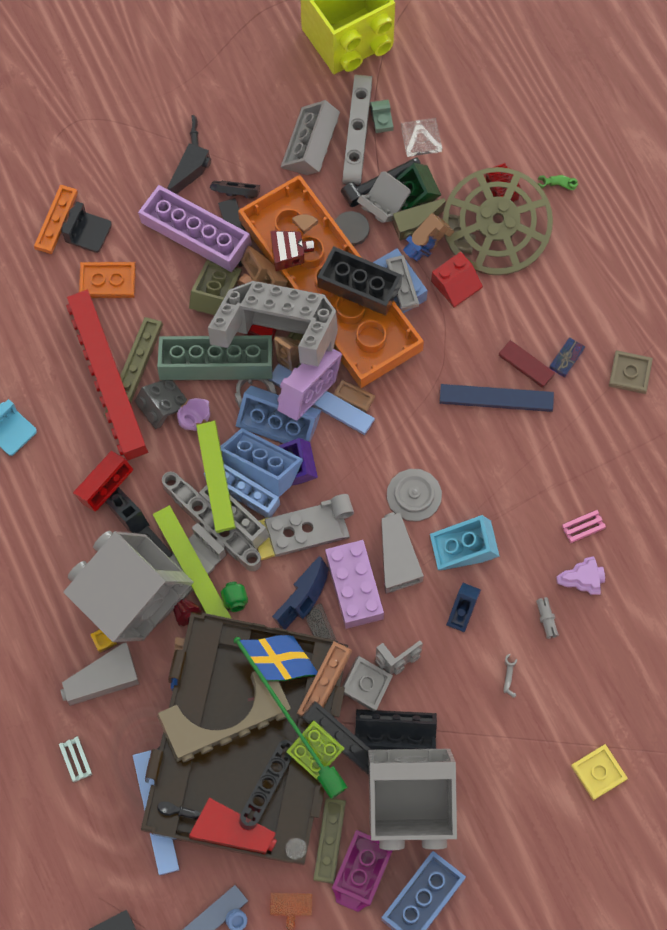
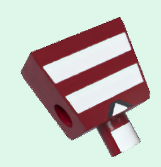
[270,231,315,271]

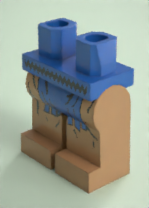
[403,213,455,261]

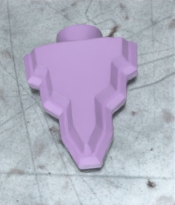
[556,556,605,595]

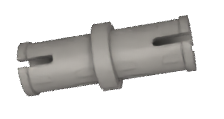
[536,597,559,639]

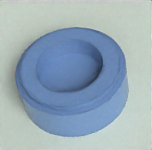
[225,909,247,930]

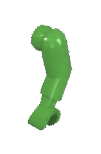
[538,175,578,190]

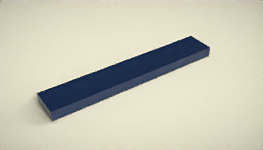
[439,384,554,412]

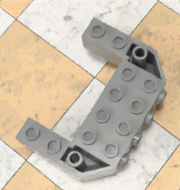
[208,281,338,367]

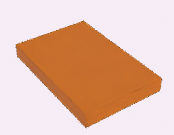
[79,262,136,298]

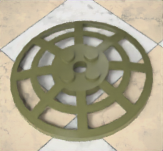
[443,167,553,275]

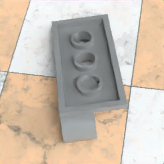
[264,494,354,557]

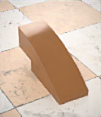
[241,246,288,287]

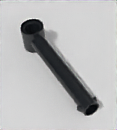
[341,157,421,207]

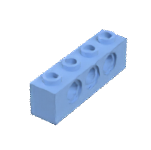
[204,464,280,518]

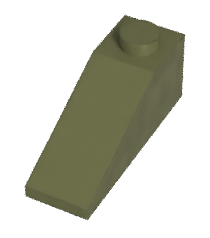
[392,198,446,240]

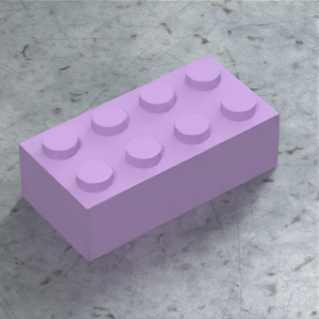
[277,349,342,421]
[325,540,384,629]

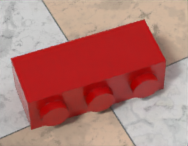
[73,451,134,512]

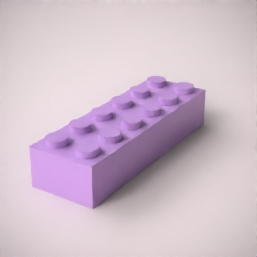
[138,185,252,272]

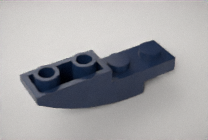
[272,556,329,630]

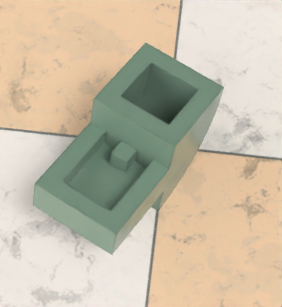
[370,99,394,133]

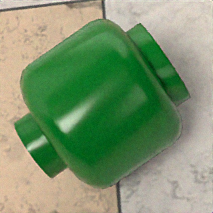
[221,581,248,612]

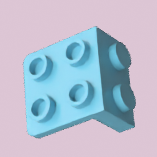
[0,399,37,456]

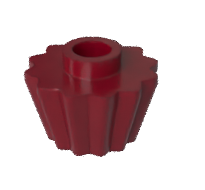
[173,599,201,626]

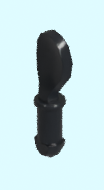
[190,115,199,146]
[157,802,200,820]

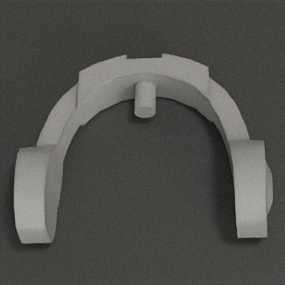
[234,379,276,408]

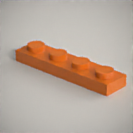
[34,185,78,254]

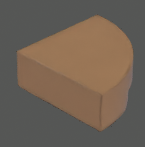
[292,214,318,234]

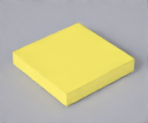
[571,744,628,801]

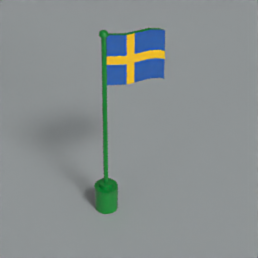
[233,635,348,799]

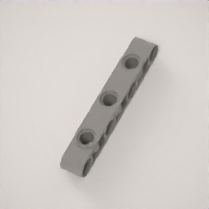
[343,75,372,185]
[162,471,261,571]

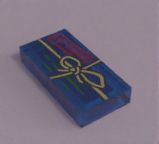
[549,337,585,377]

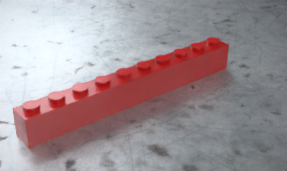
[66,289,149,461]

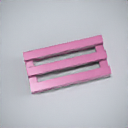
[562,510,606,543]

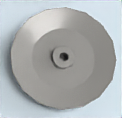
[387,469,442,521]

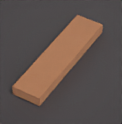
[297,642,352,716]

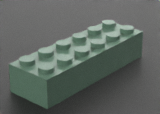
[157,335,273,380]

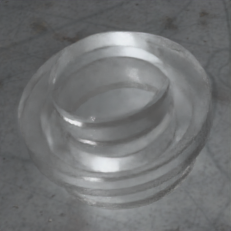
[286,838,307,860]

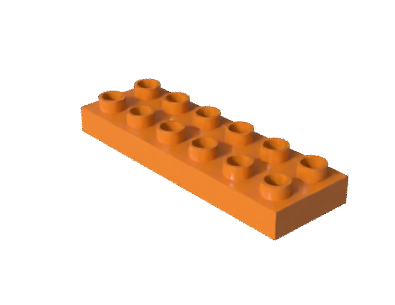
[238,174,424,388]

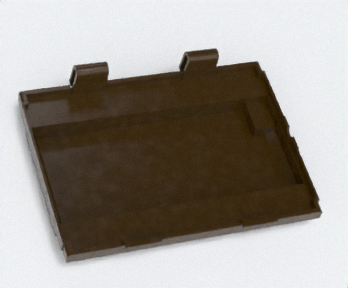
[141,612,348,865]

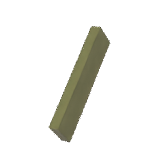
[313,798,346,884]

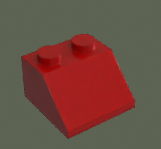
[431,252,483,308]

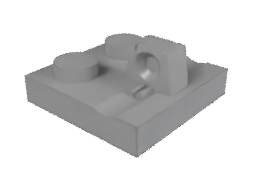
[342,656,393,711]

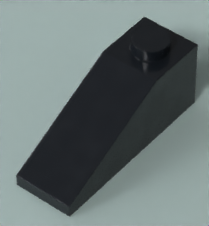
[167,143,211,194]
[105,487,150,534]

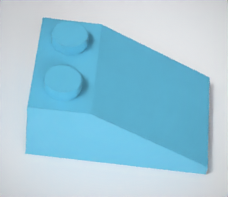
[430,515,500,571]

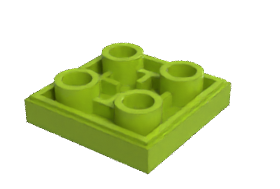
[286,721,345,779]

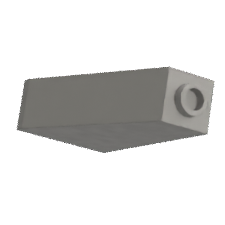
[381,513,424,594]
[60,642,139,706]

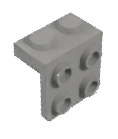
[357,171,411,223]
[188,523,226,566]
[375,641,423,675]

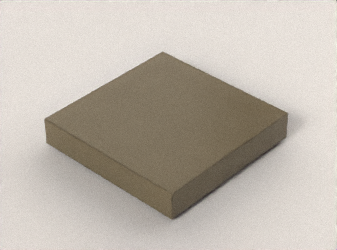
[609,350,653,394]

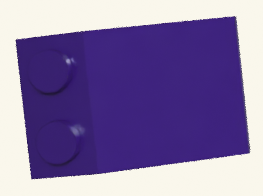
[278,438,318,486]

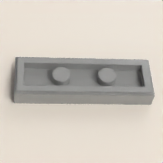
[386,255,419,311]

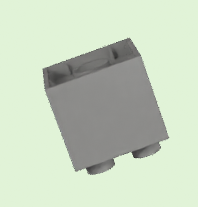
[63,531,194,642]
[368,749,457,850]

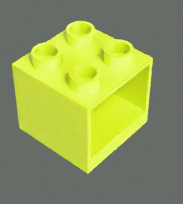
[301,0,395,74]

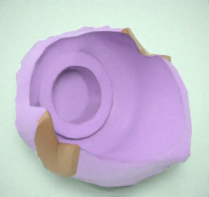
[177,398,210,431]

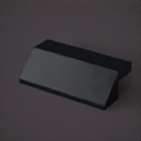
[355,709,437,750]

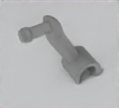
[503,654,517,698]

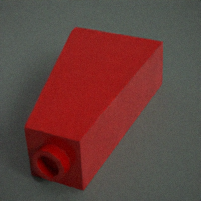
[189,798,277,855]

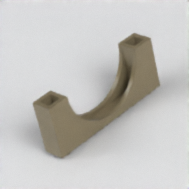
[157,671,291,762]

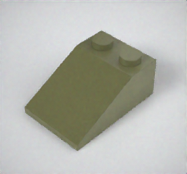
[189,260,242,316]

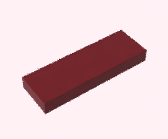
[498,340,555,388]

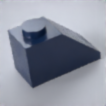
[446,583,481,632]

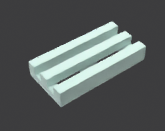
[59,736,93,783]

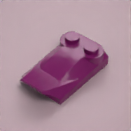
[332,830,393,912]

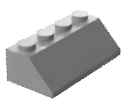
[281,100,340,175]

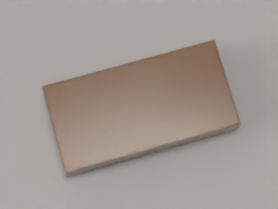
[333,380,375,413]

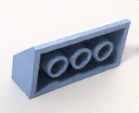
[236,385,321,444]
[221,428,303,497]

